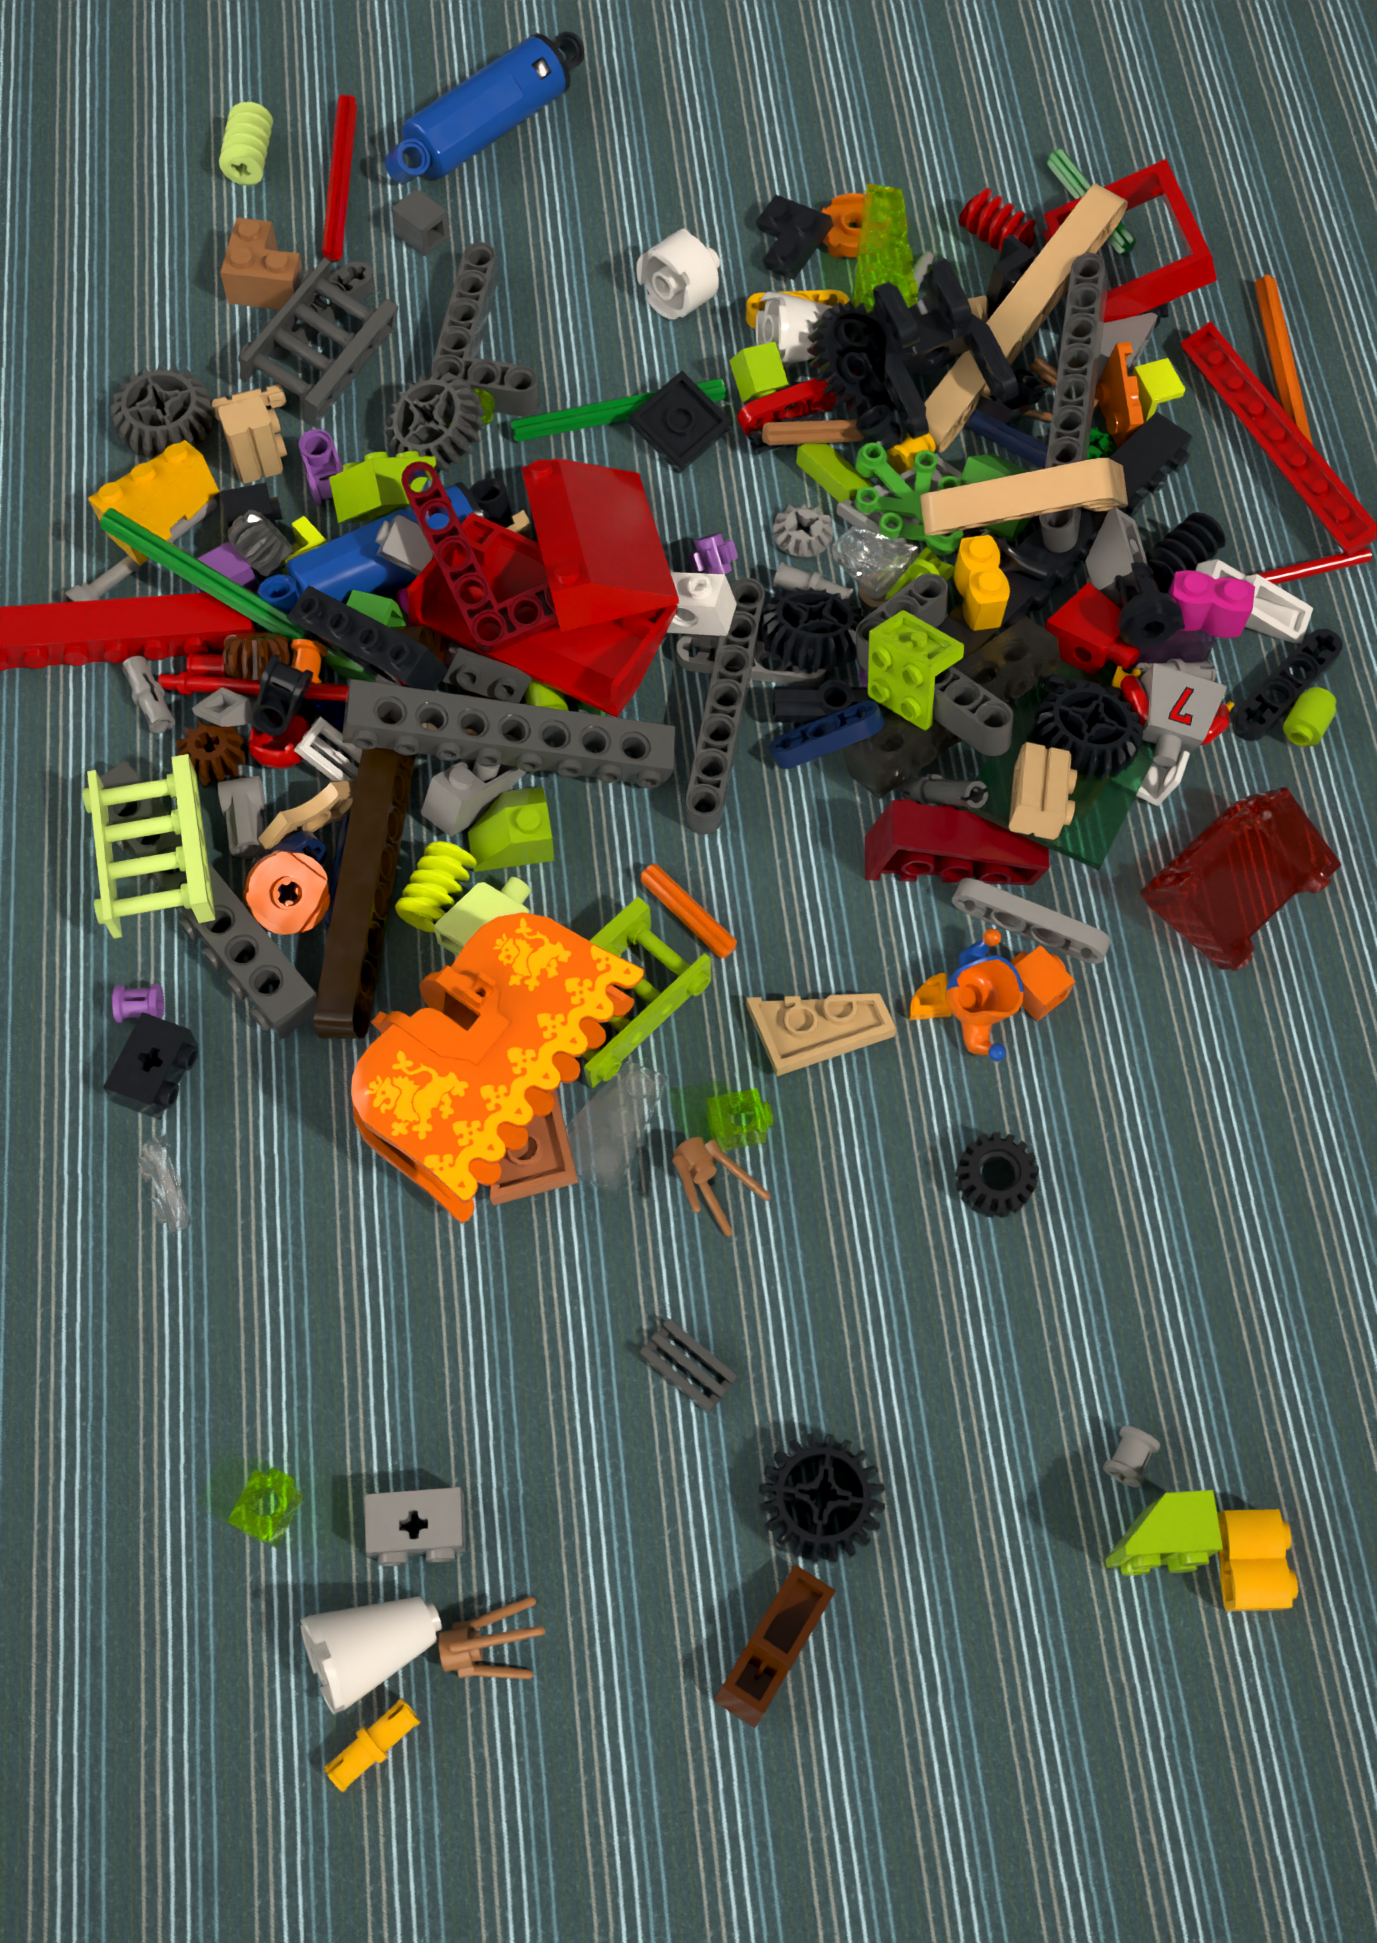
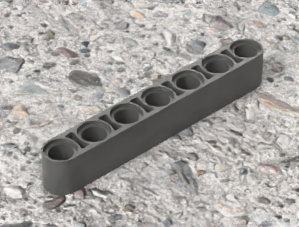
[686,578,765,835]

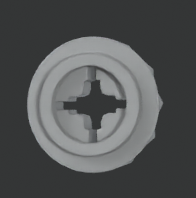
[773,502,834,557]

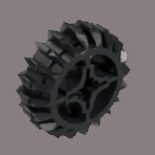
[760,587,864,673]
[1032,682,1144,782]
[758,1434,885,1564]

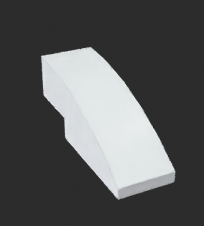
[1196,559,1313,644]

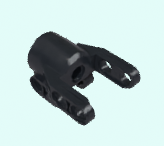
[873,258,1019,440]

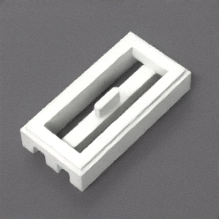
[294,716,362,782]

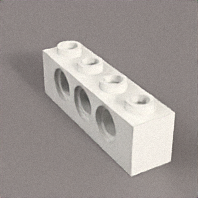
[666,572,737,636]

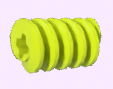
[395,841,477,933]

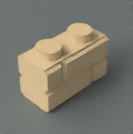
[218,396,287,484]
[1008,742,1077,840]

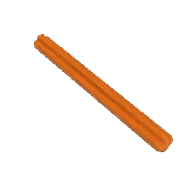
[1254,274,1313,445]

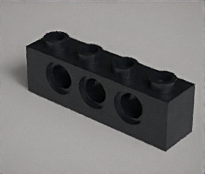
[286,585,448,691]

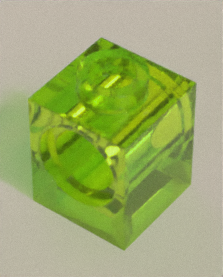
[706,1088,773,1151]
[227,1468,304,1549]

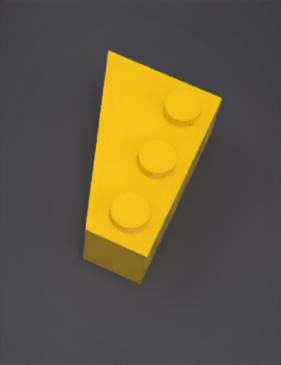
[88,440,219,566]

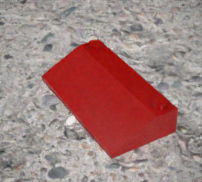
[521,458,679,633]
[407,512,678,718]

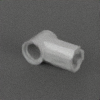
[218,775,267,859]

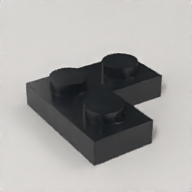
[755,194,834,280]

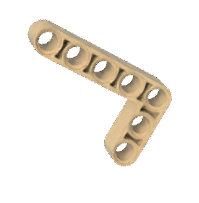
[920,458,1128,536]

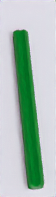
[510,378,726,442]
[100,508,308,644]

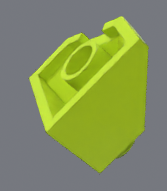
[468,786,554,872]

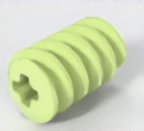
[219,102,273,186]

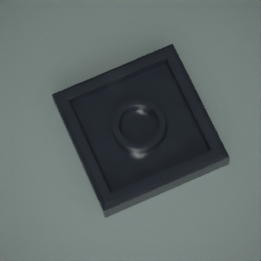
[628,371,733,474]

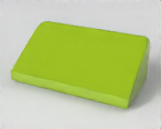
[796,443,874,503]

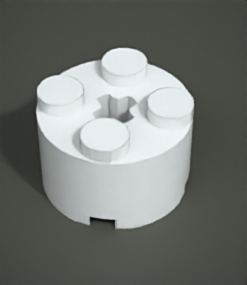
[636,229,720,320]

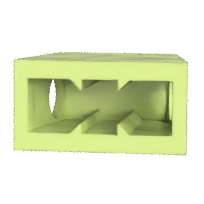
[434,877,531,956]

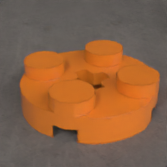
[821,193,890,258]
[243,850,330,935]

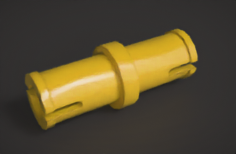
[324,1698,421,1792]

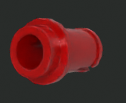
[186,653,234,678]

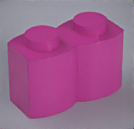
[1167,570,1255,638]

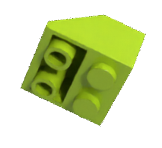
[329,451,436,523]
[1105,1490,1223,1576]

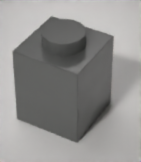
[391,189,450,257]

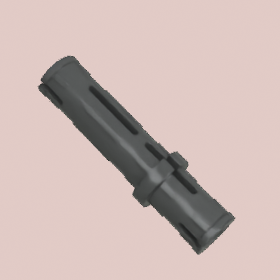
[900,774,988,808]

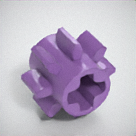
[688,533,738,574]

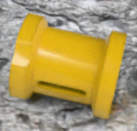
[886,432,936,474]

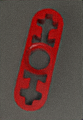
[737,378,836,437]

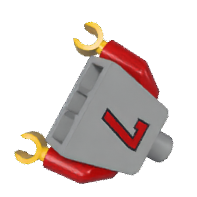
[1111,663,1234,767]

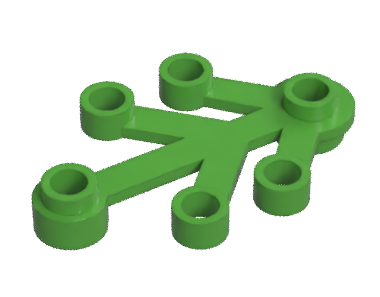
[855,443,963,556]

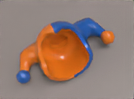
[946,928,1024,1062]

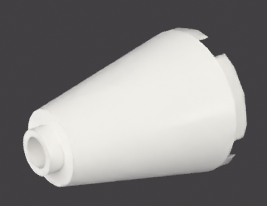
[756,291,833,366]
[301,1596,442,1715]

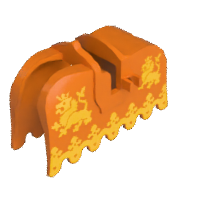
[351,912,644,1224]

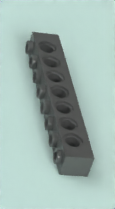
[342,679,675,788]
[84,760,317,1040]

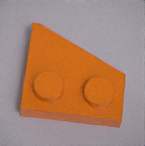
[1095,341,1144,448]

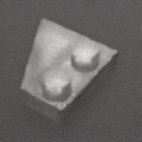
[832,526,918,599]
[137,1133,192,1233]

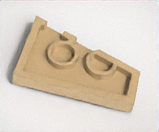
[746,993,896,1076]

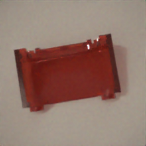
[1140,787,1342,971]

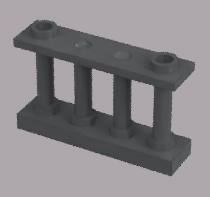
[238,258,398,427]

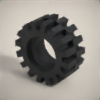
[955,1132,1039,1218]

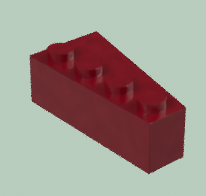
[865,799,1050,886]

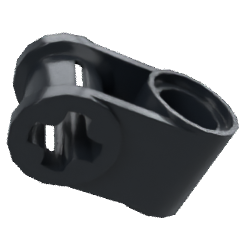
[253,654,313,736]

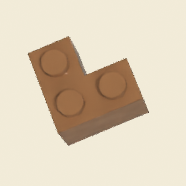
[220,217,304,310]

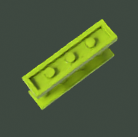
[582,897,711,1089]

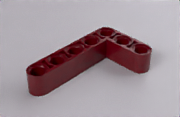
[401,461,559,653]

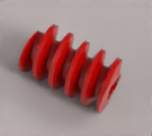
[958,188,1036,254]

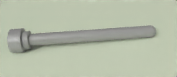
[63,498,217,602]

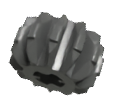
[228,510,293,577]

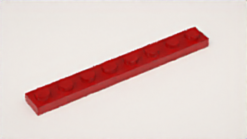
[1180,321,1377,557]

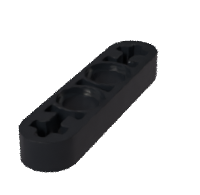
[1232,629,1343,741]

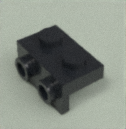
[986,234,1036,320]

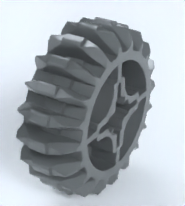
[110,364,214,460]
[385,371,485,472]

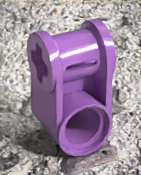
[299,429,343,506]

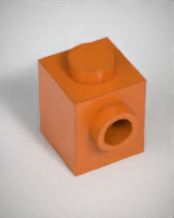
[1010,945,1075,1022]

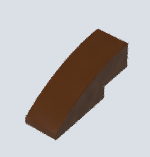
[714,1564,836,1729]

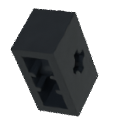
[103,1012,198,1120]

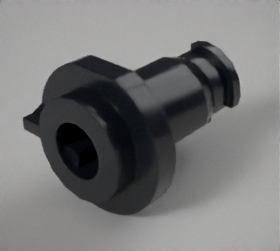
[1114,562,1185,647]

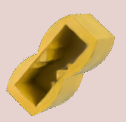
[953,535,1010,631]
[1217,1509,1298,1612]

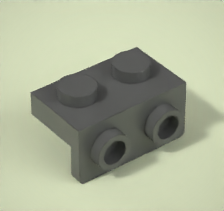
[442,640,531,703]

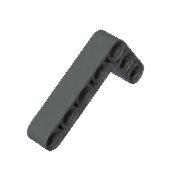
[431,242,539,416]
[856,573,1014,756]

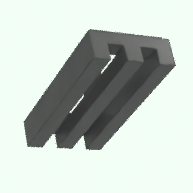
[639,1318,738,1414]

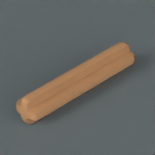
[762,419,865,445]

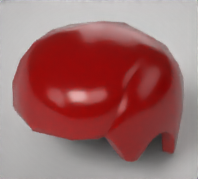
[249,714,310,769]

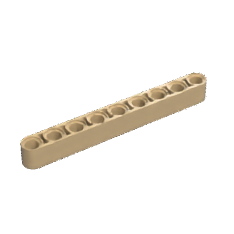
[924,183,1128,453]

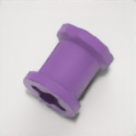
[112,984,164,1023]

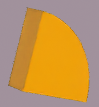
[909,973,952,1020]

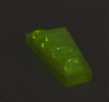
[851,183,919,313]

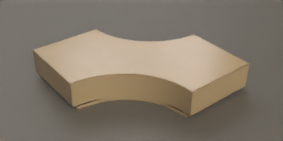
[258,780,357,850]

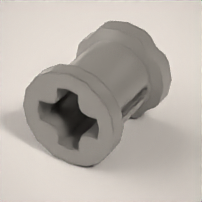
[1103,1426,1160,1488]

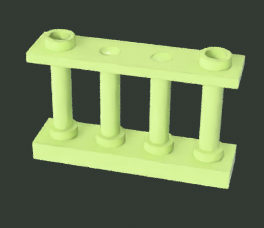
[82,754,216,938]

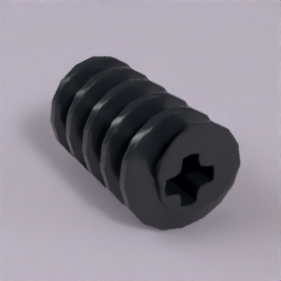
[1145,512,1226,594]

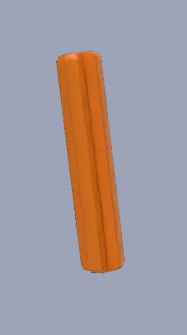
[640,864,737,959]

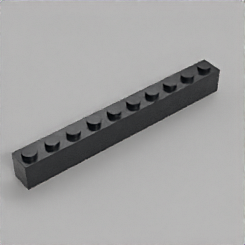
[936,411,1192,679]

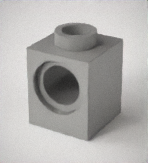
[375,514,433,576]

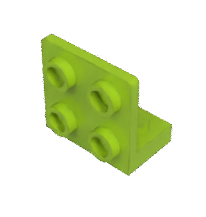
[868,610,964,730]

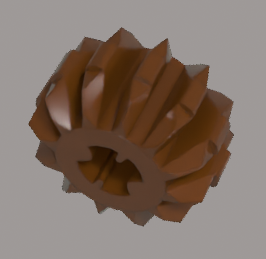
[222,632,292,681]
[176,719,246,788]

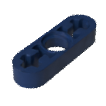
[769,701,885,769]

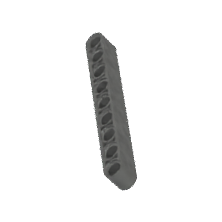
[1039,253,1108,553]

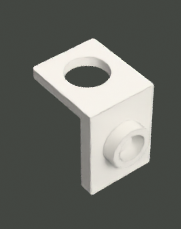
[1110,750,1190,806]

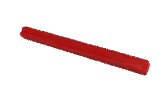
[322,94,357,262]

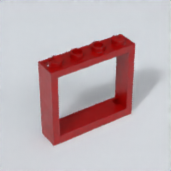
[1042,159,1217,323]

